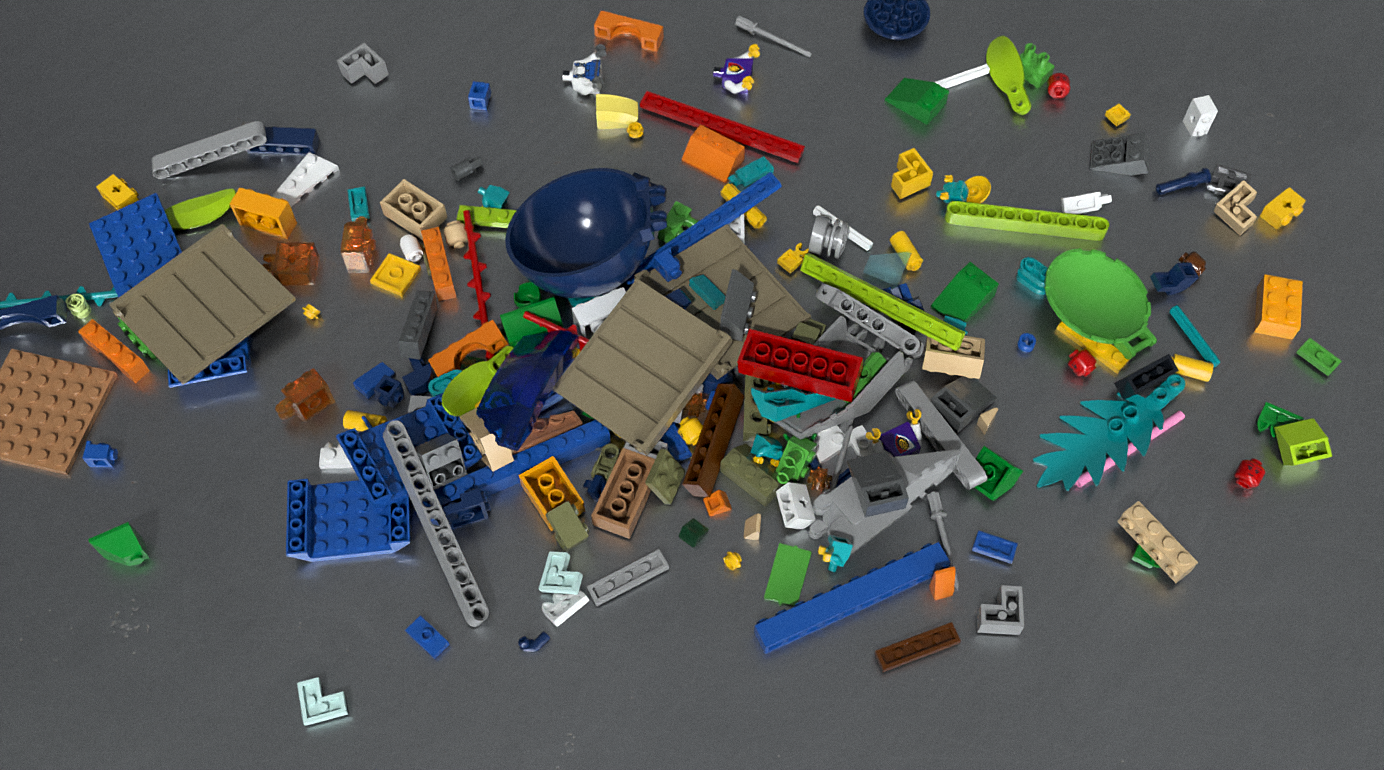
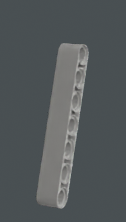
[151,121,267,179]
[895,380,987,490]

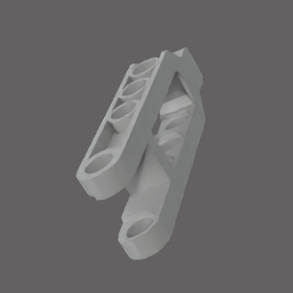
[815,284,925,358]

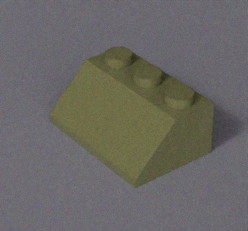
[720,444,791,507]

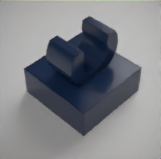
[583,475,607,502]

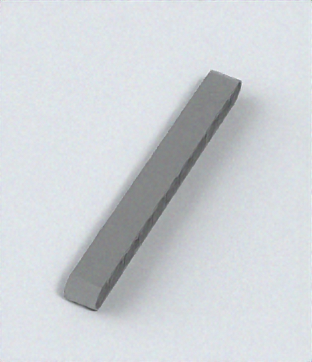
[383,420,489,627]

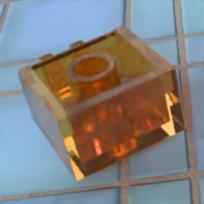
[340,216,376,273]
[262,243,319,285]
[275,368,335,422]

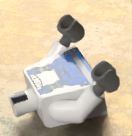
[563,44,607,95]

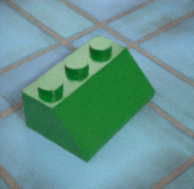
[500,297,563,351]

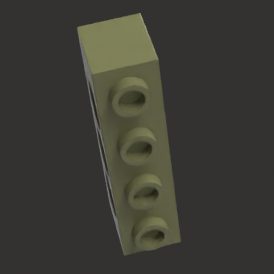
[743,375,772,442]

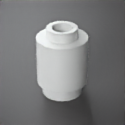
[400,234,423,262]

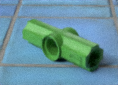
[843,352,886,404]

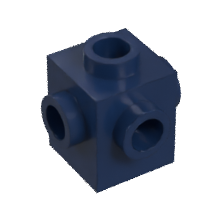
[374,375,405,408]

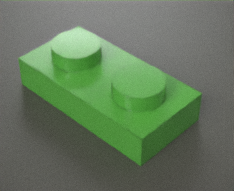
[1296,338,1342,376]

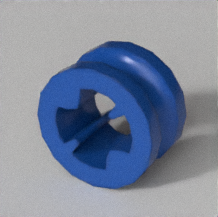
[1017,333,1036,352]

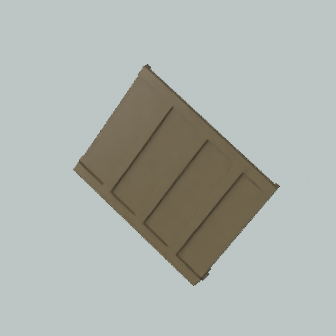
[109,224,296,385]
[634,224,811,380]
[551,278,733,456]

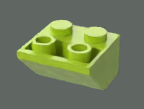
[1274,418,1332,466]

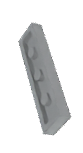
[587,550,669,607]

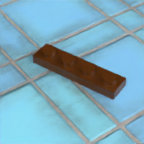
[874,622,961,672]

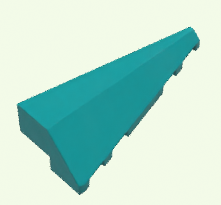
[751,387,836,422]

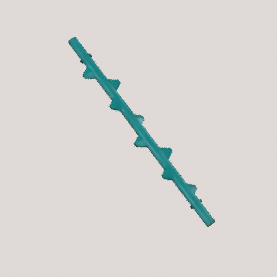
[0,286,118,310]

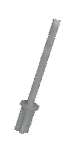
[735,16,812,58]
[820,426,853,517]
[927,491,959,590]

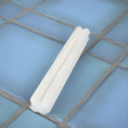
[935,64,990,88]
[813,205,873,251]

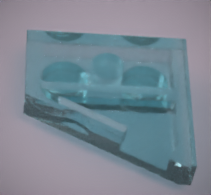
[863,252,912,285]

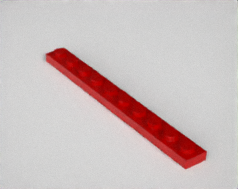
[640,91,805,163]

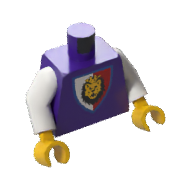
[713,44,760,94]
[866,409,922,457]

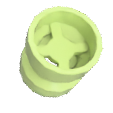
[65,294,91,319]

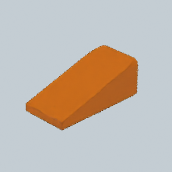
[929,566,956,600]

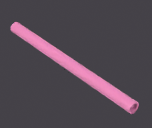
[1075,410,1185,487]

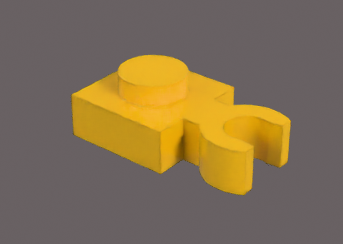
[777,243,809,274]

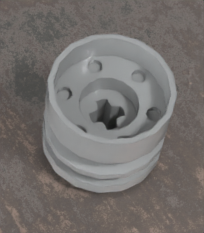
[809,215,848,259]

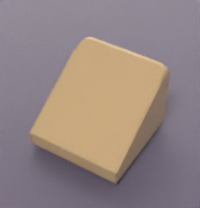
[977,407,998,434]
[744,513,761,540]

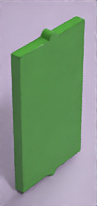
[764,543,812,607]

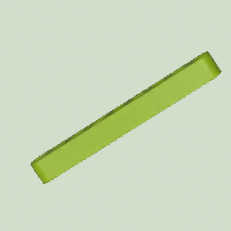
[945,201,1109,241]

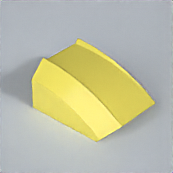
[596,94,638,129]

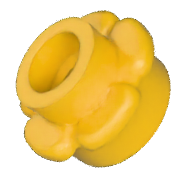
[627,122,644,138]
[302,304,320,320]
[723,551,742,571]

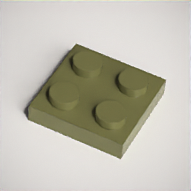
[645,449,686,505]

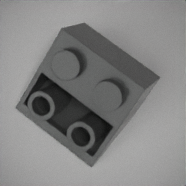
[414,433,467,490]

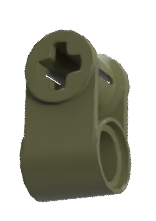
[591,444,620,481]

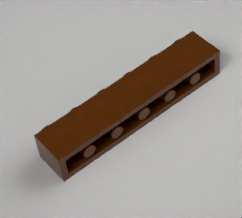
[682,384,745,497]

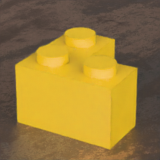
[891,148,933,199]

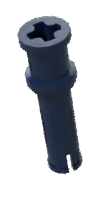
[1156,168,1211,195]

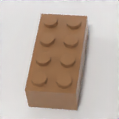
[591,448,655,539]

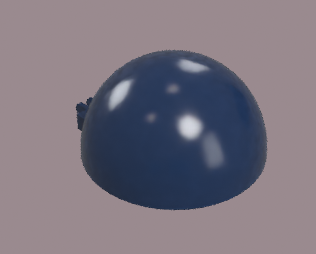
[505,168,667,299]

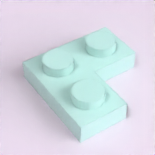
[539,551,583,595]
[297,677,348,726]

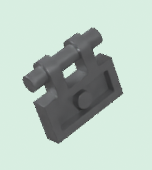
[1208,163,1252,195]

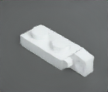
[1061,191,1112,214]

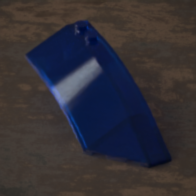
[476,330,579,451]

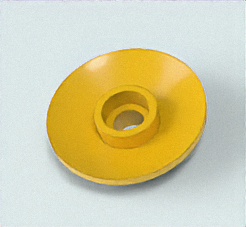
[965,176,991,204]

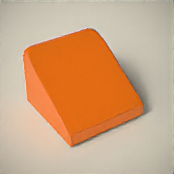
[703,490,732,516]

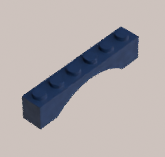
[0,295,67,330]

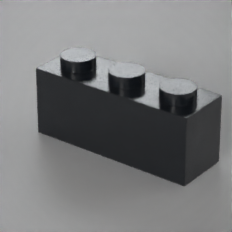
[1114,354,1179,400]

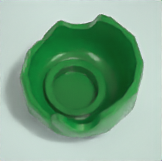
[514,282,542,308]

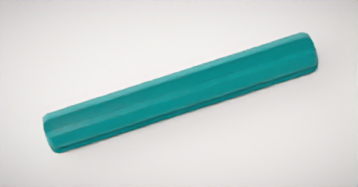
[1169,305,1220,368]

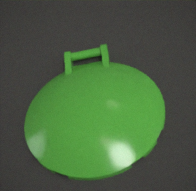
[1044,248,1157,359]

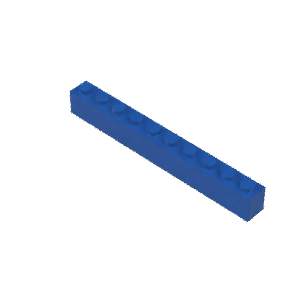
[422,420,611,521]
[754,542,951,654]

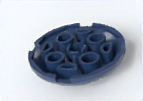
[863,0,930,40]

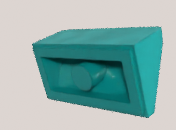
[689,274,726,310]

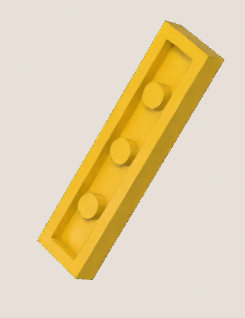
[1057,322,1130,374]

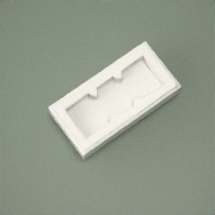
[845,425,875,458]

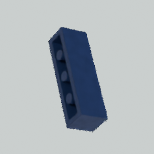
[246,127,320,156]

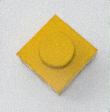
[1105,104,1131,127]

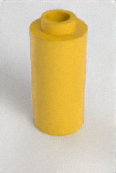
[889,231,923,271]
[1171,353,1214,382]
[343,410,388,432]

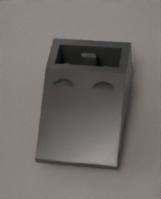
[1090,132,1150,176]
[931,376,997,433]
[847,451,909,518]

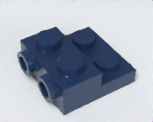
[442,488,490,530]

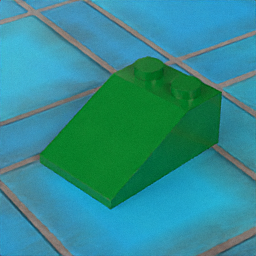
[885,78,949,125]
[931,262,999,322]

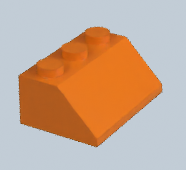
[682,125,745,183]

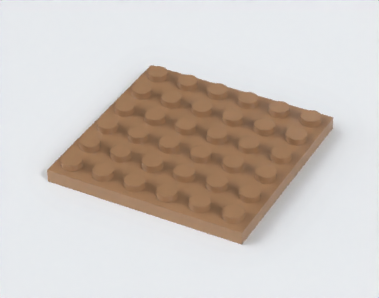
[0,349,118,475]

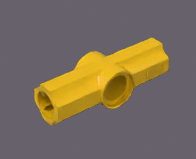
[720,183,767,229]

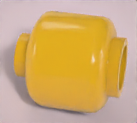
[677,417,703,446]

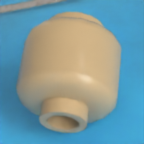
[444,221,468,249]

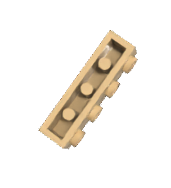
[1118,501,1198,583]

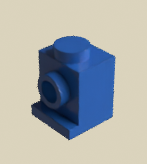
[468,81,491,110]
[654,248,682,282]
[82,441,118,467]

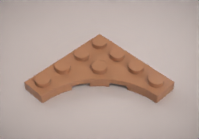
[498,410,583,455]

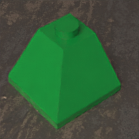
[974,446,1023,501]
[88,522,149,566]

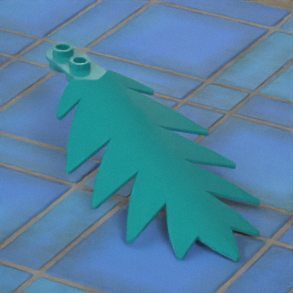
[1033,374,1185,491]

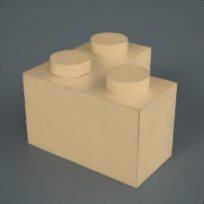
[1214,180,1257,236]

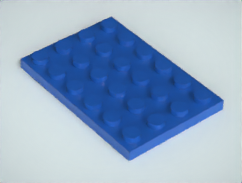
[89,193,183,298]

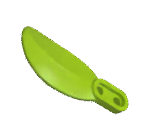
[986,36,1031,115]
[165,188,236,230]
[442,346,519,416]

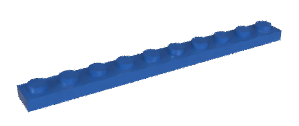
[626,172,782,287]

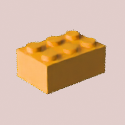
[230,187,297,239]
[1254,274,1303,340]
[519,456,586,531]

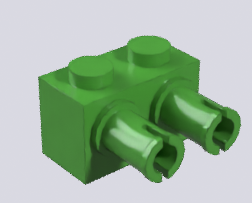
[1020,43,1055,88]
[657,201,699,243]
[776,436,817,484]

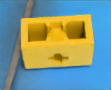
[96,174,139,210]
[1260,187,1306,230]

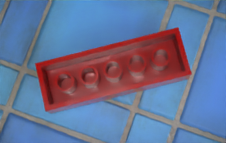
[737,329,863,403]

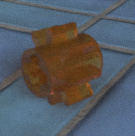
[683,393,707,417]
[807,466,832,492]

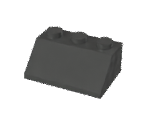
[720,269,757,341]

